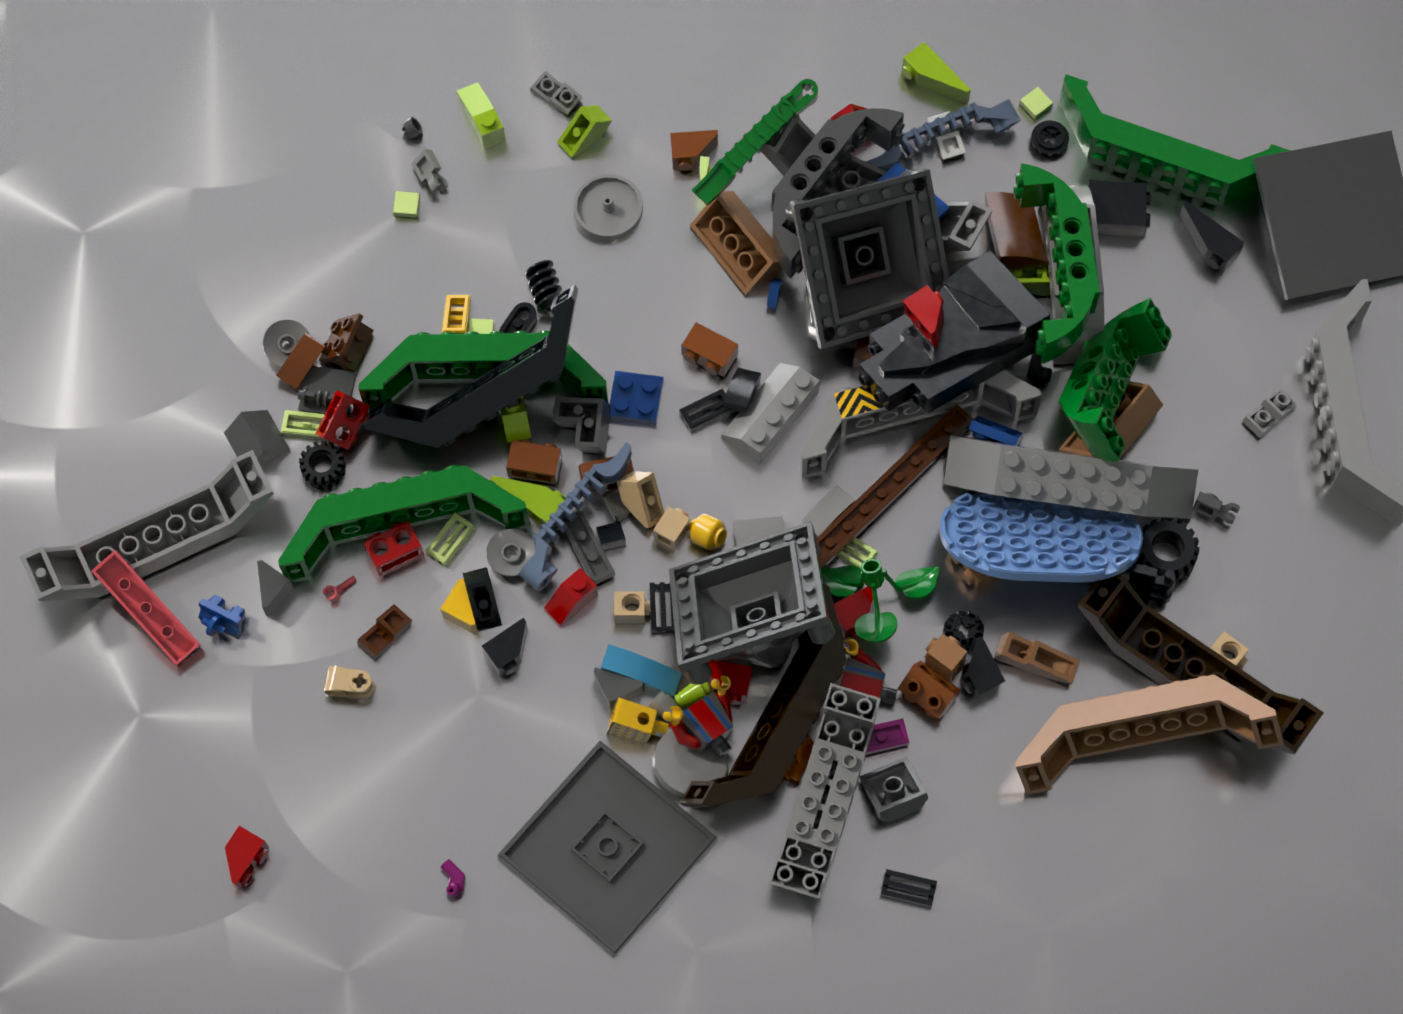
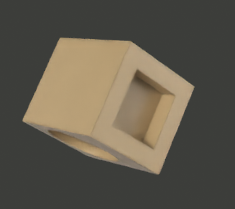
[653,506,690,550]
[614,591,650,624]
[1211,631,1249,669]

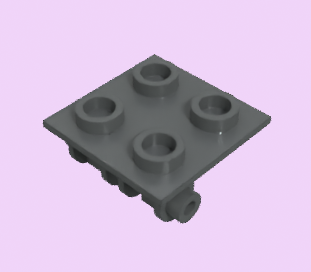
[298,366,356,414]

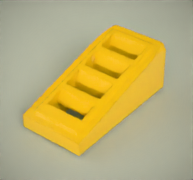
[442,295,471,334]

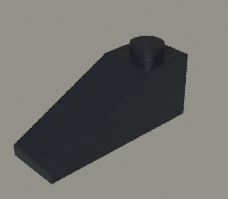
[1180,201,1244,273]

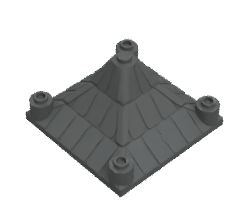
[786,169,949,349]
[669,522,835,685]

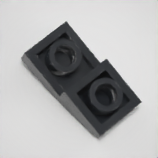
[723,367,761,411]

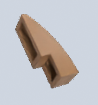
[994,632,1080,684]

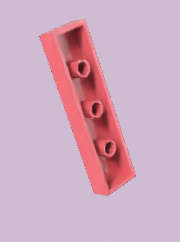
[91,550,201,666]

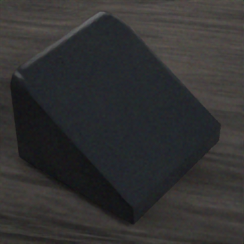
[596,521,626,550]

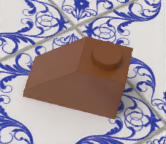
[670,130,718,171]

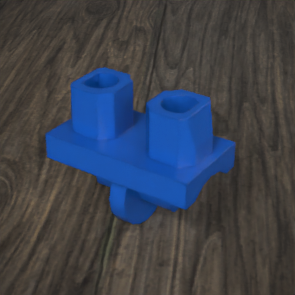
[198,594,245,637]

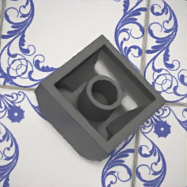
[860,757,928,822]

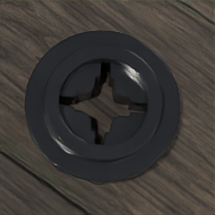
[1031,120,1069,157]
[944,610,984,650]

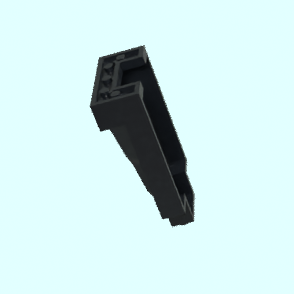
[858,251,1050,414]

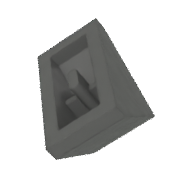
[257,560,293,616]
[593,667,644,710]

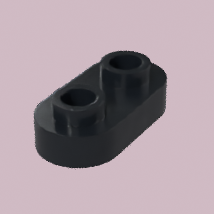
[499,302,537,333]

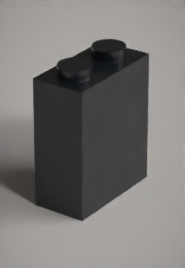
[1087,180,1151,237]

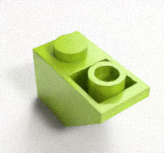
[500,396,532,443]

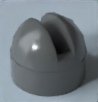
[402,117,423,138]

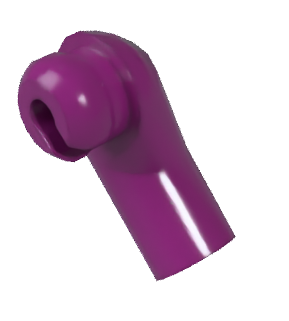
[440,859,466,897]

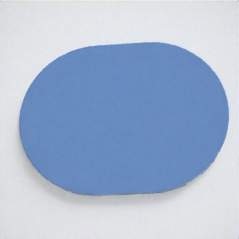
[939,492,1143,582]

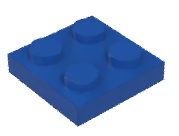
[609,371,664,425]
[969,416,1024,446]

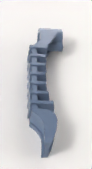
[865,99,1021,170]
[519,442,632,592]

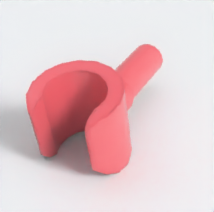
[323,576,356,602]

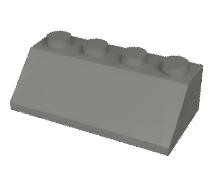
[721,363,820,464]

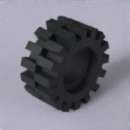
[299,440,346,489]

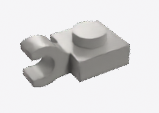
[411,149,448,192]

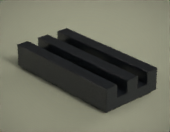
[679,388,734,432]
[650,582,675,633]
[880,869,937,908]

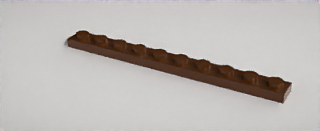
[816,404,973,570]

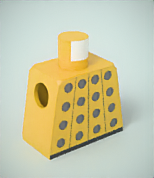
[606,698,669,742]

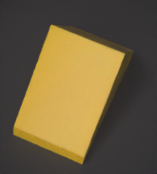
[440,578,478,633]

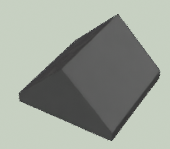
[224,410,290,466]

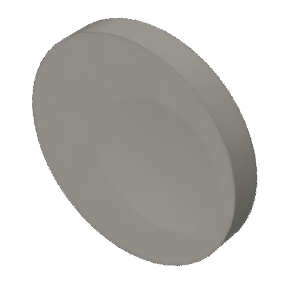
[574,174,643,240]
[652,730,727,797]

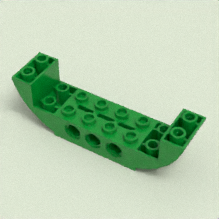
[1013,163,1100,364]
[1058,298,1172,462]

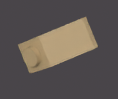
[616,471,664,528]

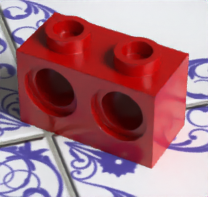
[315,390,369,450]
[363,521,424,576]

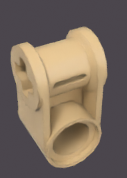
[324,666,375,699]

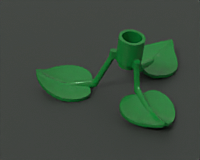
[822,559,940,643]

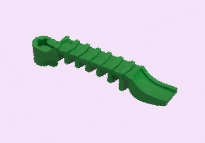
[691,79,818,206]

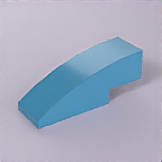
[601,644,682,698]

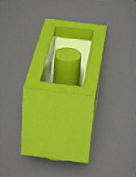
[557,105,612,158]

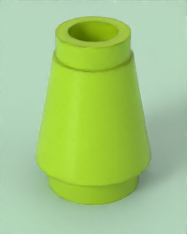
[674,682,713,709]

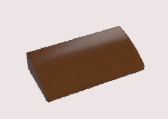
[985,192,1048,270]

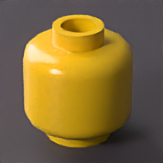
[689,514,727,550]

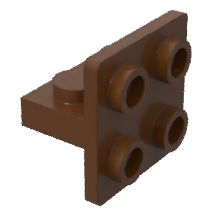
[319,313,374,372]

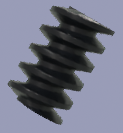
[525,260,562,315]

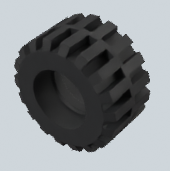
[1136,517,1200,585]

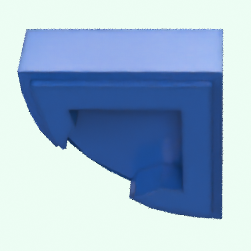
[767,278,783,309]

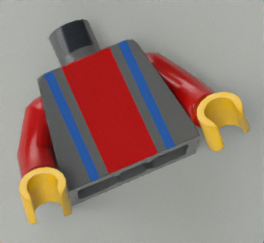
[840,639,898,704]
[663,676,733,757]

